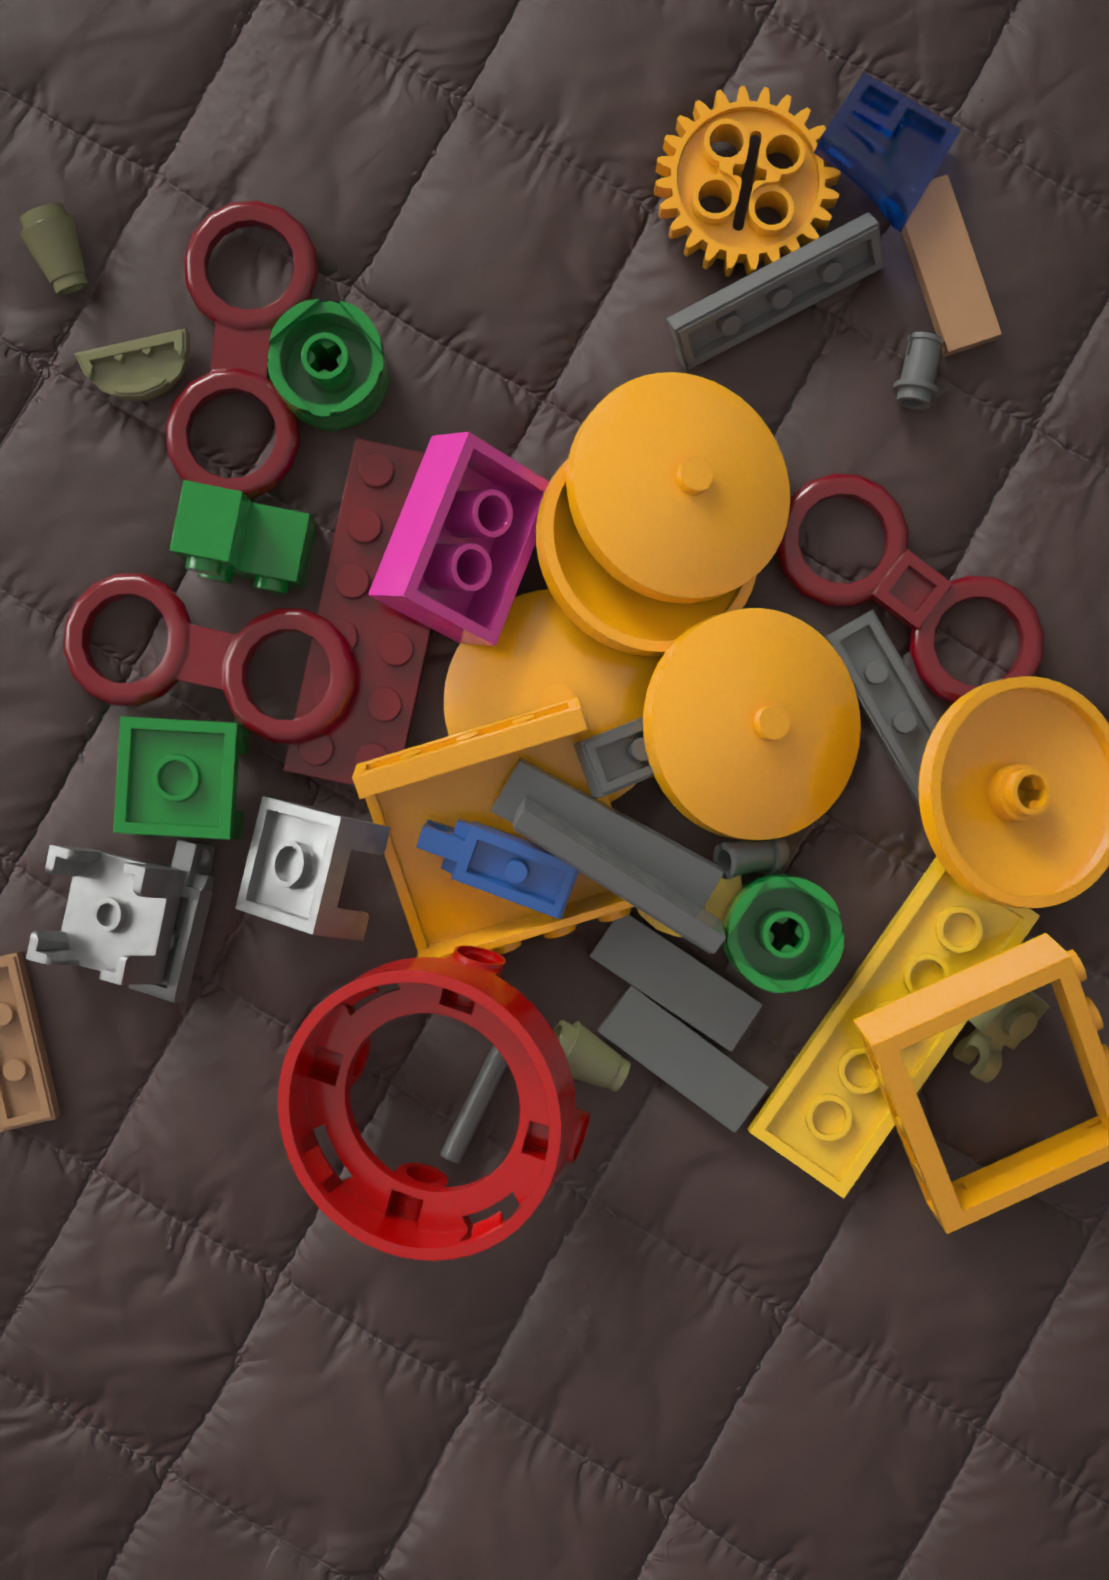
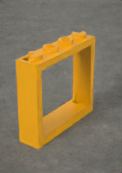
[853,933,1109,1234]

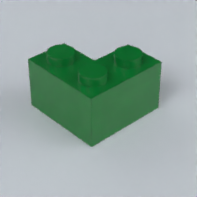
[170,480,318,595]

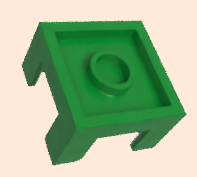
[113,716,249,840]

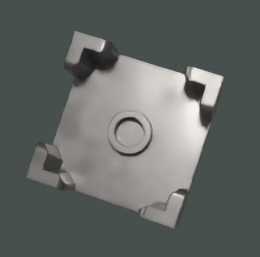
[235,796,391,941]
[26,845,186,985]

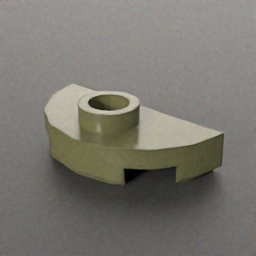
[74,328,190,401]

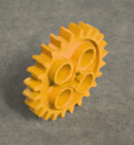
[654,86,841,277]

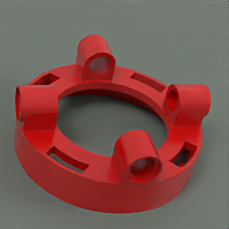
[278,945,591,1261]

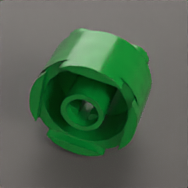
[267,299,391,433]
[722,874,844,993]

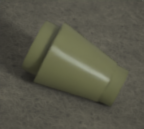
[19,203,89,296]
[553,1020,631,1092]

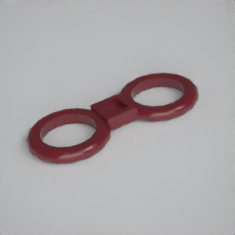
[165,200,318,500]
[776,473,1044,704]
[63,573,355,743]

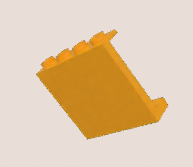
[352,697,635,958]

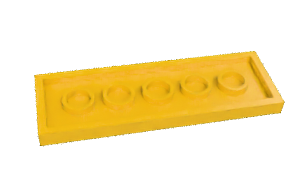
[747,857,1040,1198]

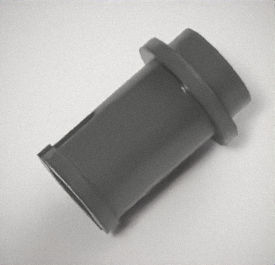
[893,332,944,410]
[713,837,789,879]

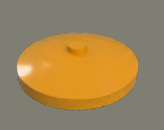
[566,372,790,604]
[536,459,757,657]
[444,589,661,802]
[643,608,861,840]
[918,676,1109,908]

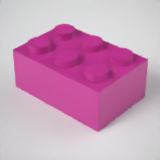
[368,432,549,646]

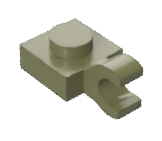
[952,991,1050,1083]

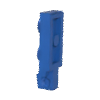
[416,818,579,919]

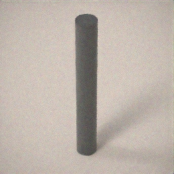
[440,1044,508,1164]

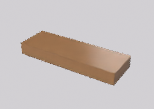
[890,174,1002,357]
[0,951,61,1132]

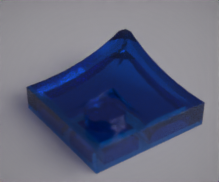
[813,72,961,232]

